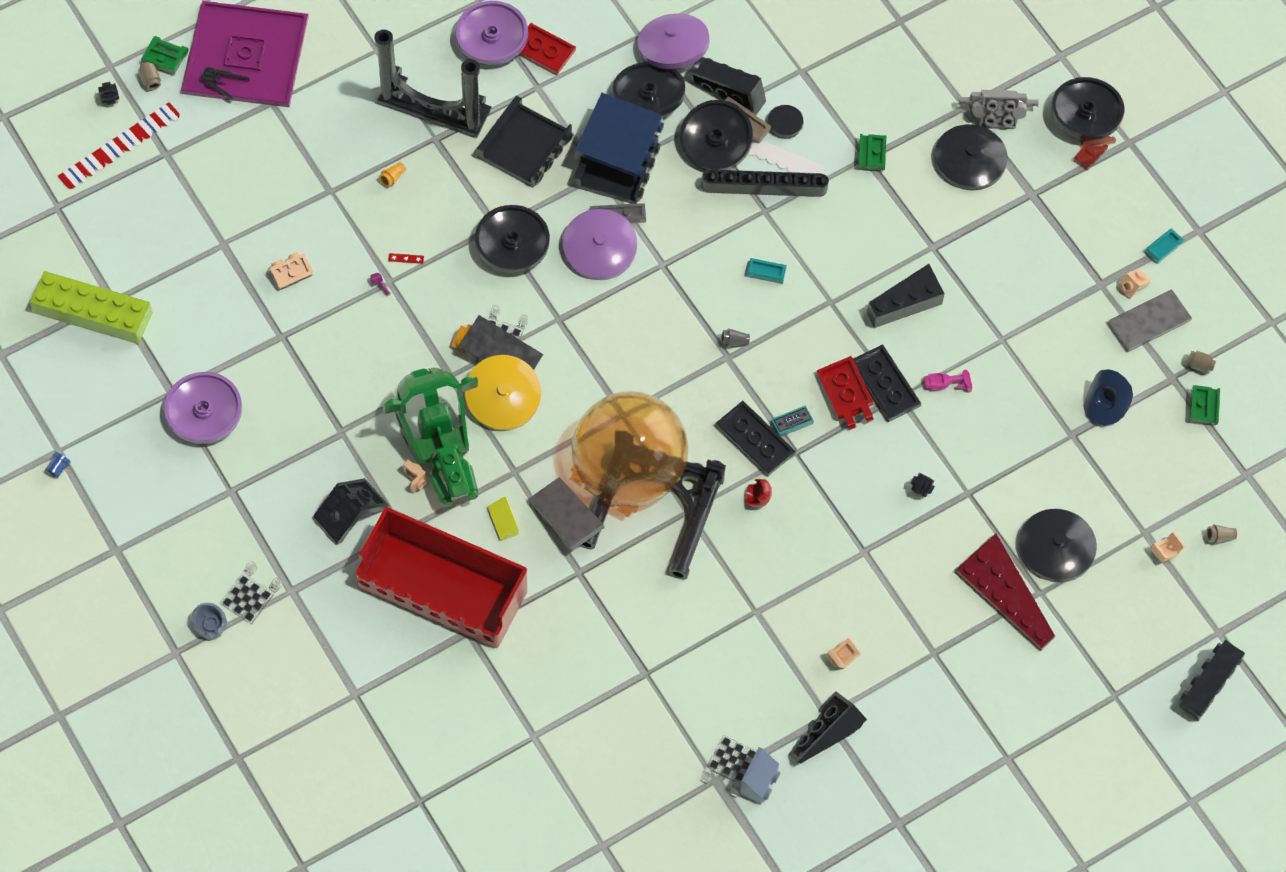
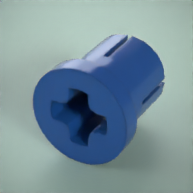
[46,452,71,478]

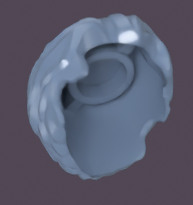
[192,603,227,640]

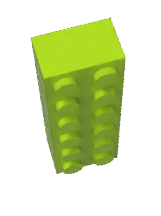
[30,271,153,344]

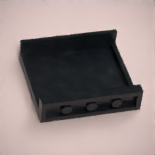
[477,95,573,187]
[573,135,661,204]

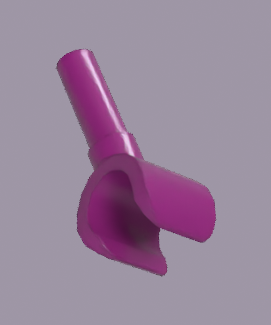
[370,273,391,296]

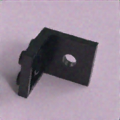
[313,478,389,544]

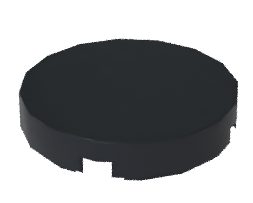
[767,105,804,139]

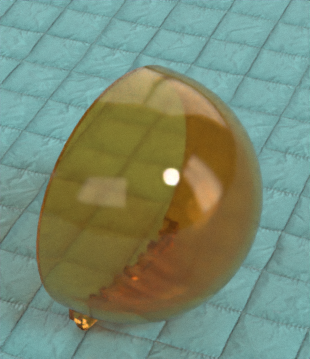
[569,391,689,517]

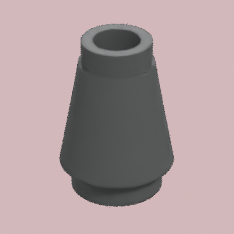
[721,328,750,347]

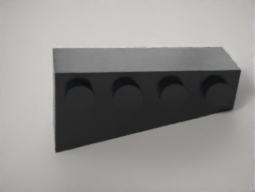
[689,57,766,115]
[867,264,945,328]
[1179,640,1245,720]

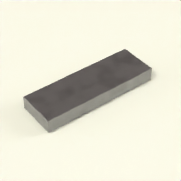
[590,203,646,223]

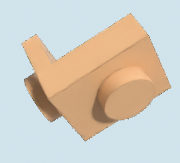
[1118,269,1151,298]
[403,459,426,493]
[1150,532,1186,563]
[827,638,862,669]

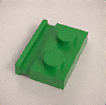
[858,134,887,170]
[1190,385,1220,425]

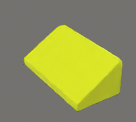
[487,496,519,541]

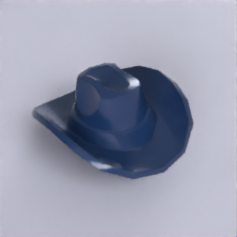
[1084,369,1133,426]

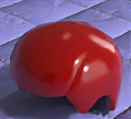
[746,478,772,508]

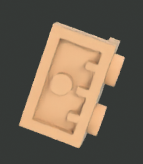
[268,252,313,289]

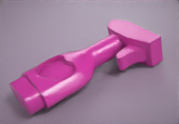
[924,369,973,393]

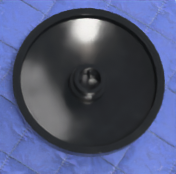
[613,62,685,116]
[1051,77,1125,140]
[680,100,753,170]
[934,124,1008,191]
[475,205,550,273]
[1018,509,1097,583]

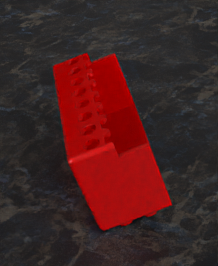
[356,507,527,648]

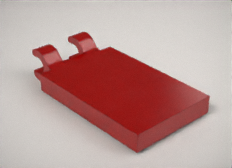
[817,356,874,430]

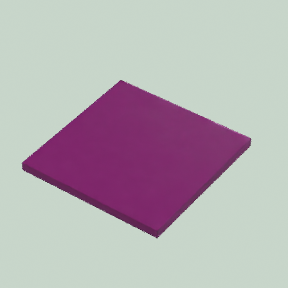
[181,1,309,108]

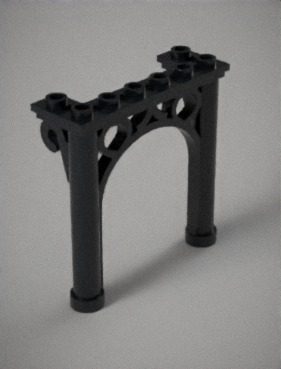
[374,29,492,137]
[580,430,726,580]

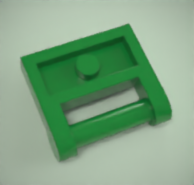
[141,36,189,75]

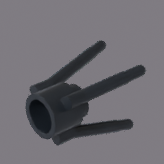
[202,66,250,100]

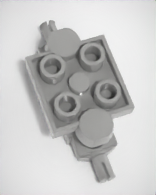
[958,90,1039,128]

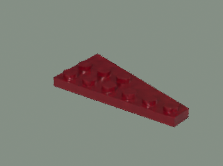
[955,533,1055,651]

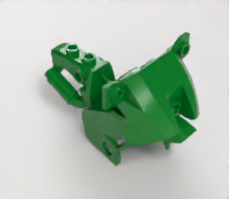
[383,367,478,507]

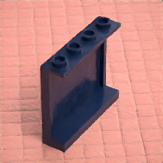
[574,92,664,183]

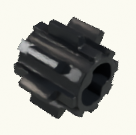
[98,82,120,105]
[910,473,935,497]

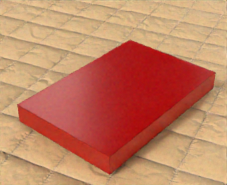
[519,23,576,75]

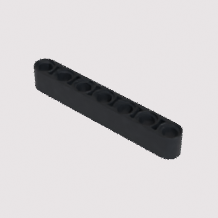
[701,169,829,197]

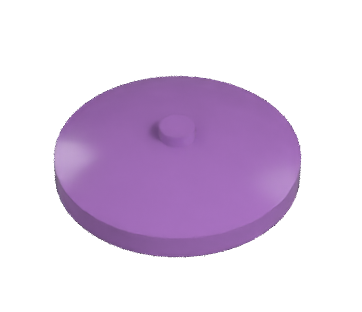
[456,1,528,65]
[638,13,710,69]
[563,209,637,280]
[164,372,242,444]

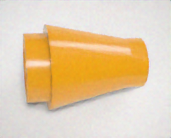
[379,162,406,187]

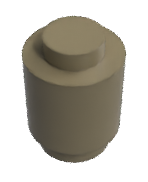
[138,62,161,91]
[1187,350,1216,374]

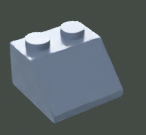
[739,747,781,805]

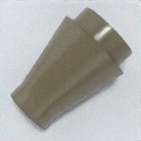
[1207,524,1237,544]

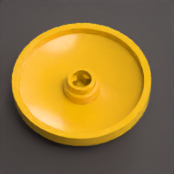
[465,355,541,431]

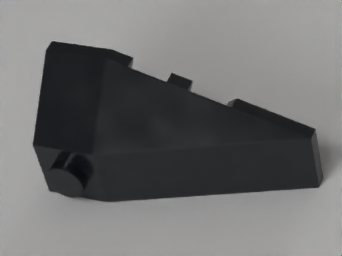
[789,691,867,764]

